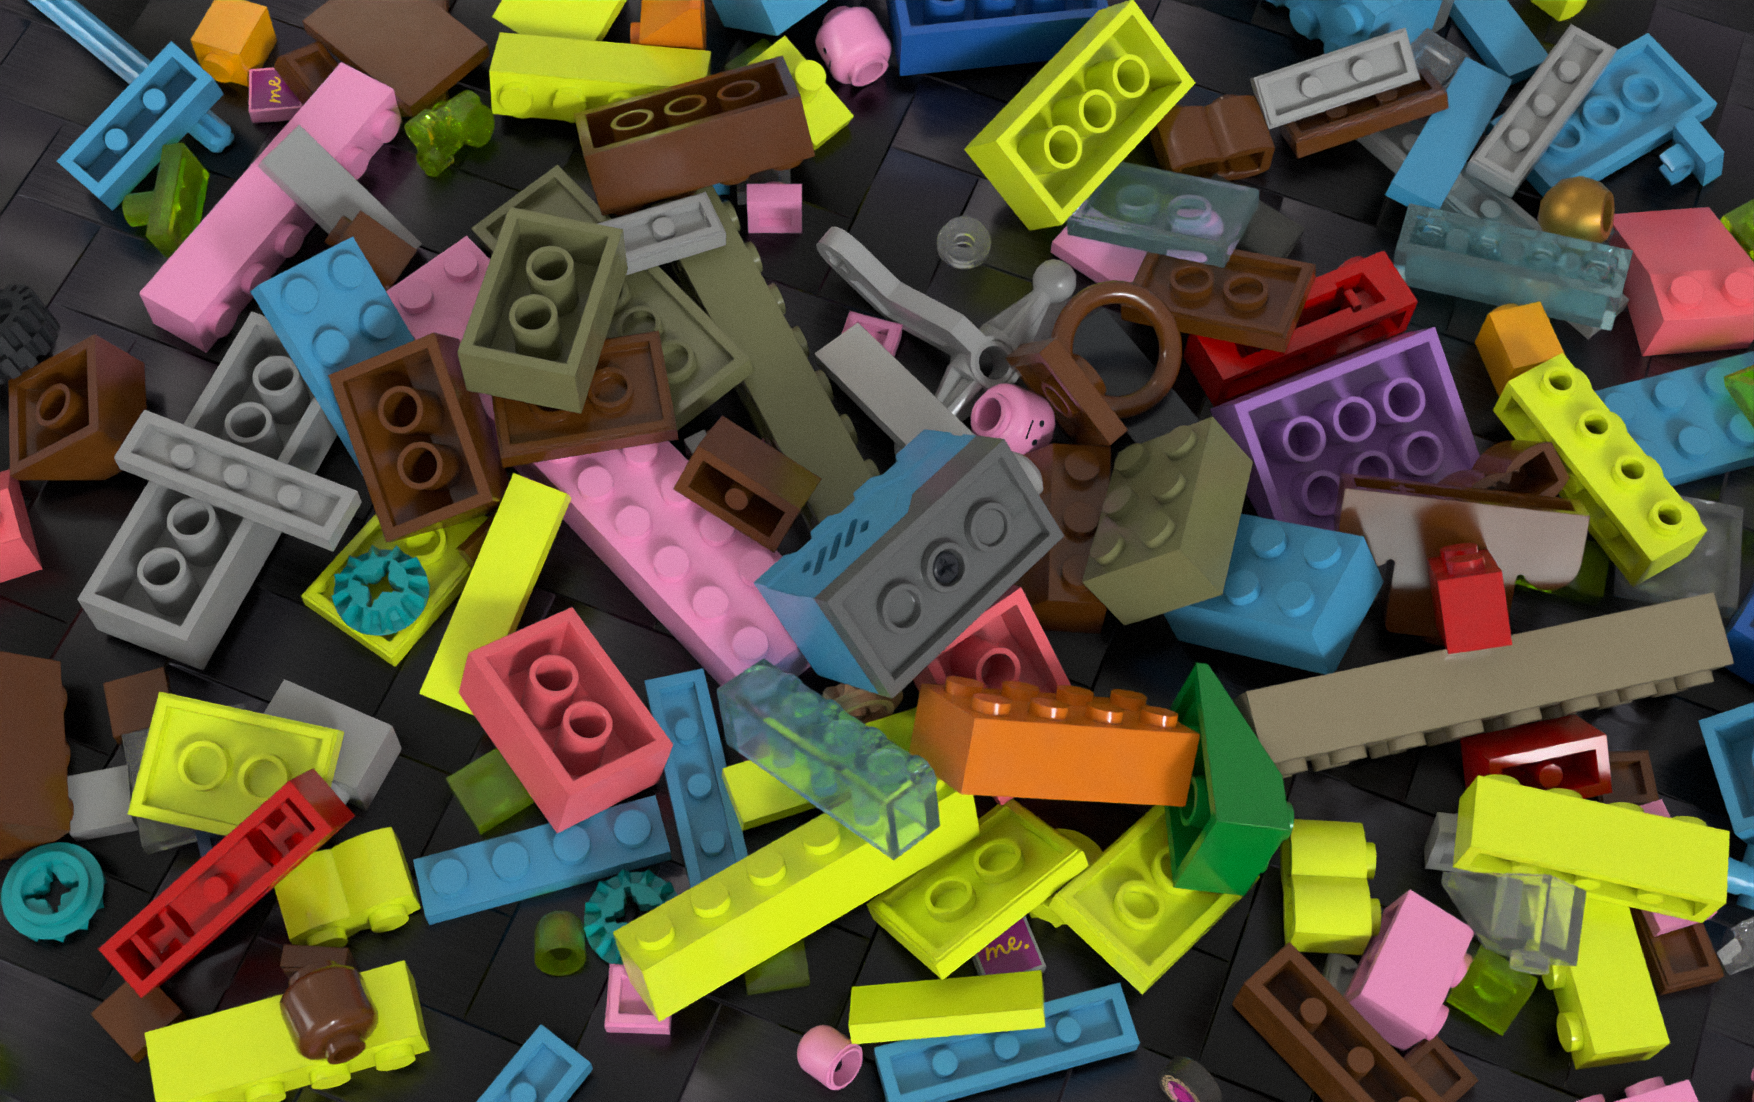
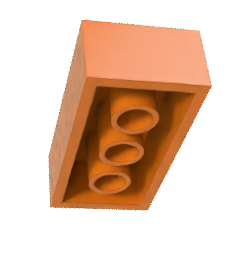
[908,676,1200,807]

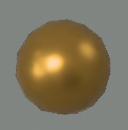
[1538,176,1615,253]

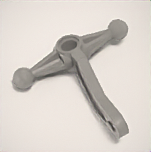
[816,226,1076,455]

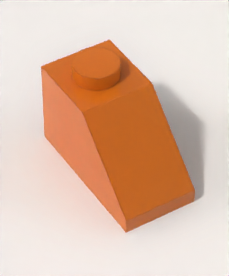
[630,0,707,51]

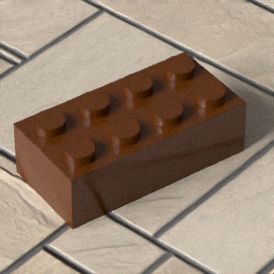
[574,56,815,216]

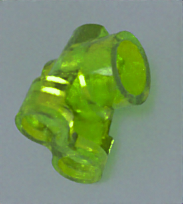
[405,90,494,177]

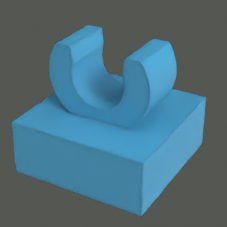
[1659,113,1724,186]

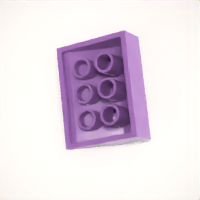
[1210,327,1480,531]

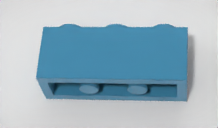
[57,41,223,211]

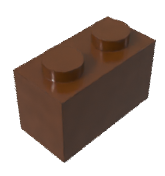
[673,416,822,553]

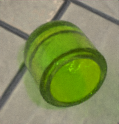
[534,910,586,976]

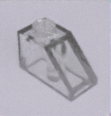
[1441,872,1586,975]

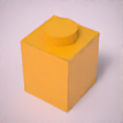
[191,0,278,87]
[1475,301,1565,397]

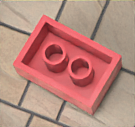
[459,607,673,833]

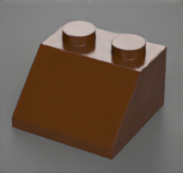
[8,334,147,480]

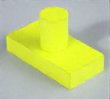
[747,36,854,151]

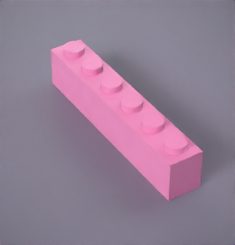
[139,62,402,353]

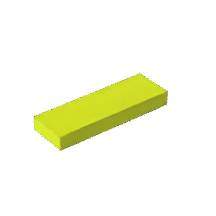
[849,970,1045,1044]

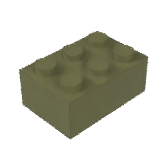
[457,207,628,414]
[1082,417,1253,626]

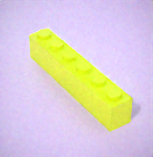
[613,761,981,1022]

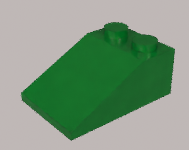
[1164,663,1294,896]

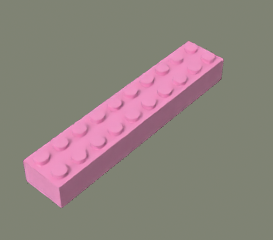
[386,236,811,710]

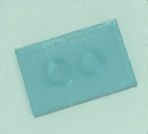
[1067,162,1259,268]

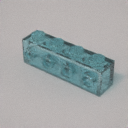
[1394,203,1633,331]
[717,658,940,860]

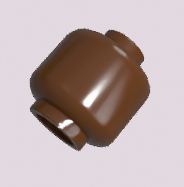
[280,960,378,1065]

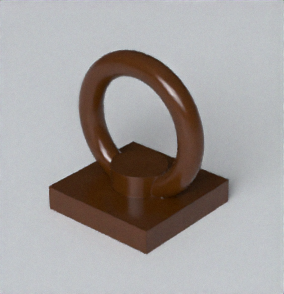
[1005,280,1182,446]

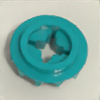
[332,545,429,636]
[1,842,108,942]
[584,869,678,964]

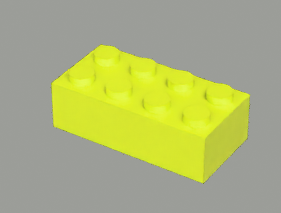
[964,0,1195,231]

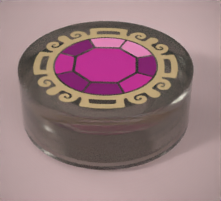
[1158,1056,1222,1102]

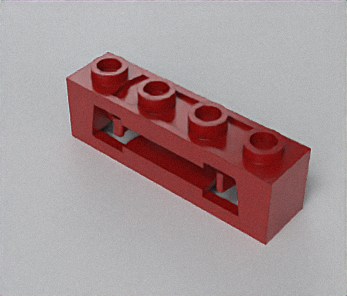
[1183,251,1418,407]
[98,768,355,998]

